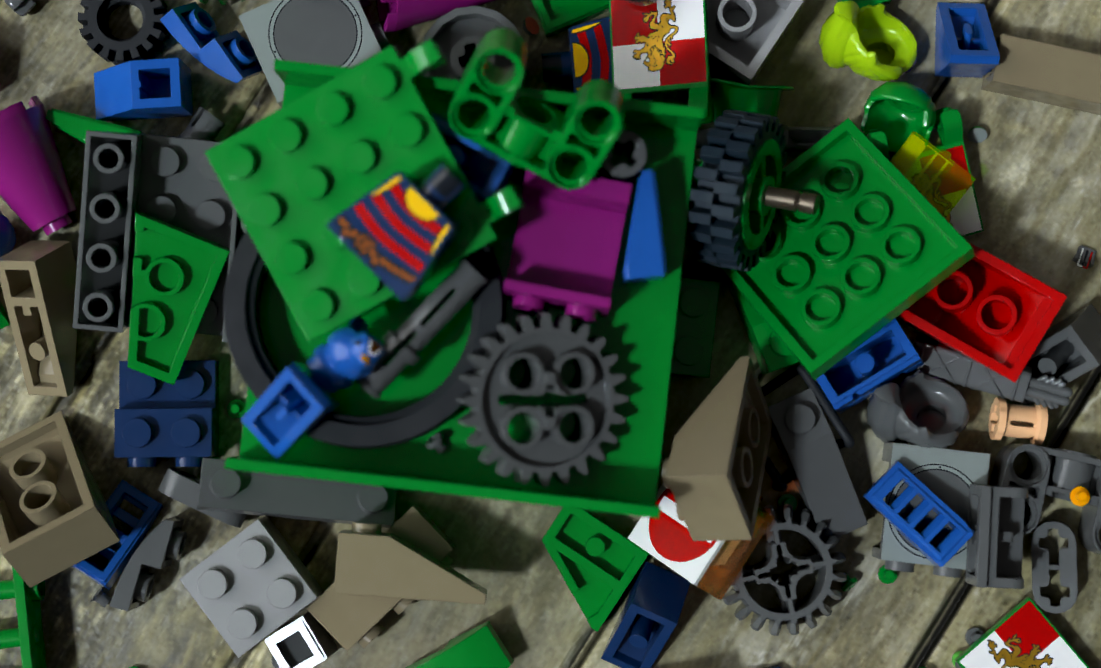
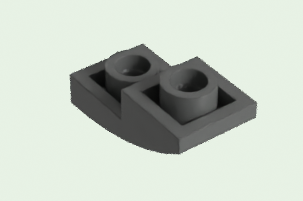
[110,517,187,611]

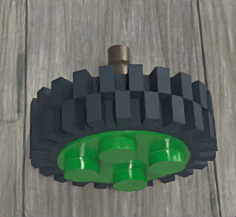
[688,109,820,272]

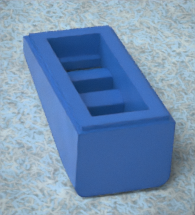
[622,169,667,284]
[863,461,975,567]
[72,479,163,590]

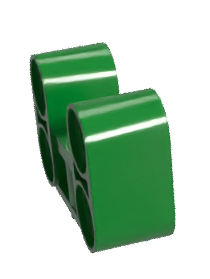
[448,28,623,190]

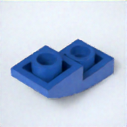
[160,1,263,83]

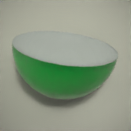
[968,126,987,143]

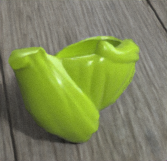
[818,0,918,81]

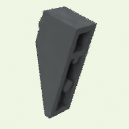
[768,388,868,541]

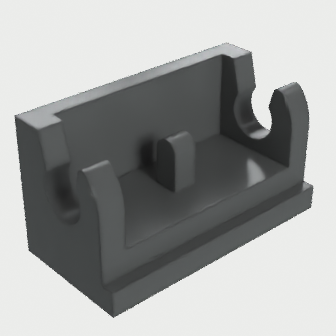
[965,484,1028,589]

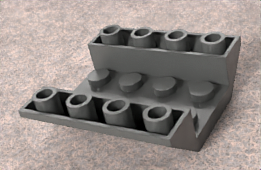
[73,130,247,343]

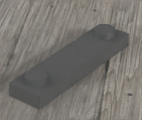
[197,458,397,528]

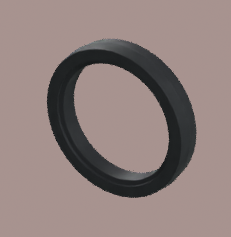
[223,231,505,449]

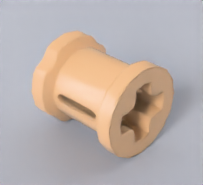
[988,397,1048,445]

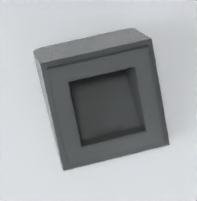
[264,612,338,668]

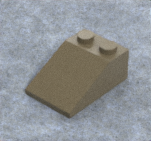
[662,356,773,541]
[0,411,120,588]

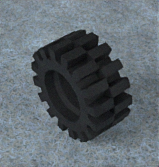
[78,0,171,65]

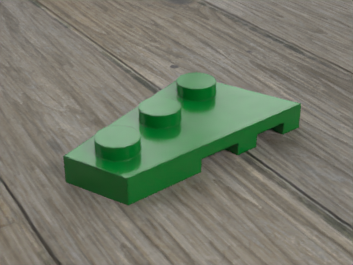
[127,211,230,385]

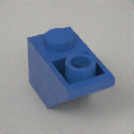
[94,58,193,122]

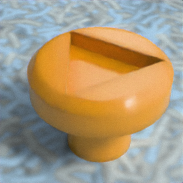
[1070,486,1090,506]

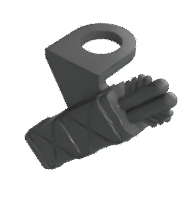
[913,336,1073,409]

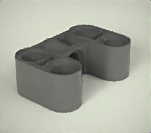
[990,443,1101,555]

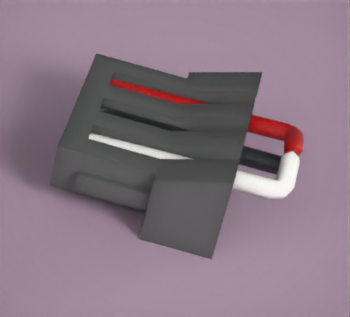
[1072,245,1096,269]

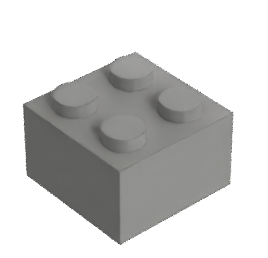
[707,0,805,85]
[179,516,325,658]

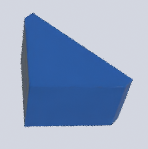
[935,2,1000,78]
[241,362,340,460]

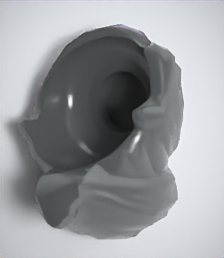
[866,370,970,448]

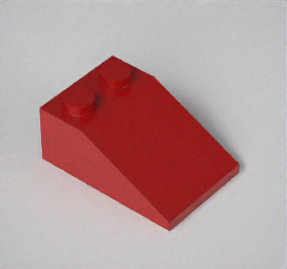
[896,241,1068,383]

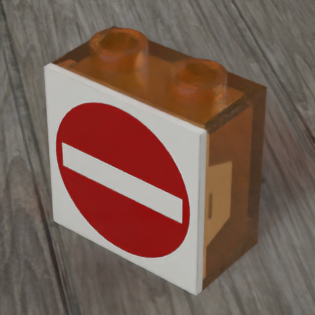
[628,483,775,600]

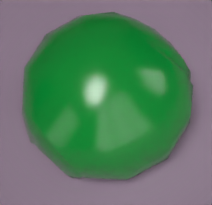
[861,81,936,153]

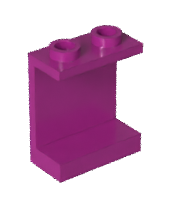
[503,169,632,322]

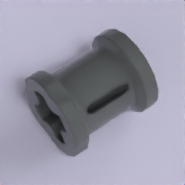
[599,130,647,183]

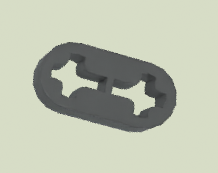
[158,467,247,528]
[1031,520,1078,614]

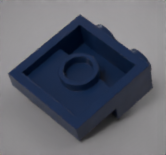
[114,360,219,467]

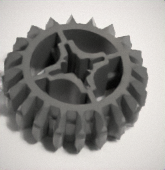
[715,504,847,636]

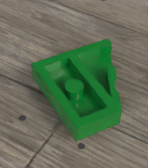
[542,507,649,632]

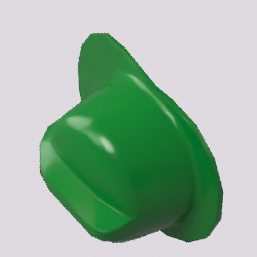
[710,78,794,124]

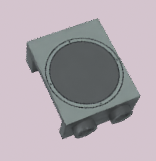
[239,0,390,108]
[872,442,990,578]

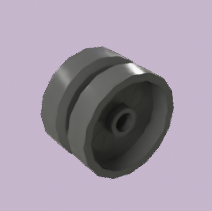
[423,6,528,87]

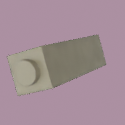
[981,34,1101,115]

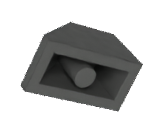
[1023,303,1101,405]

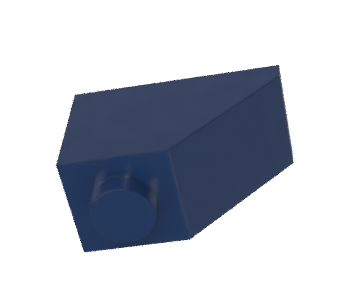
[601,561,691,668]

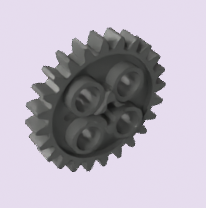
[456,312,628,487]

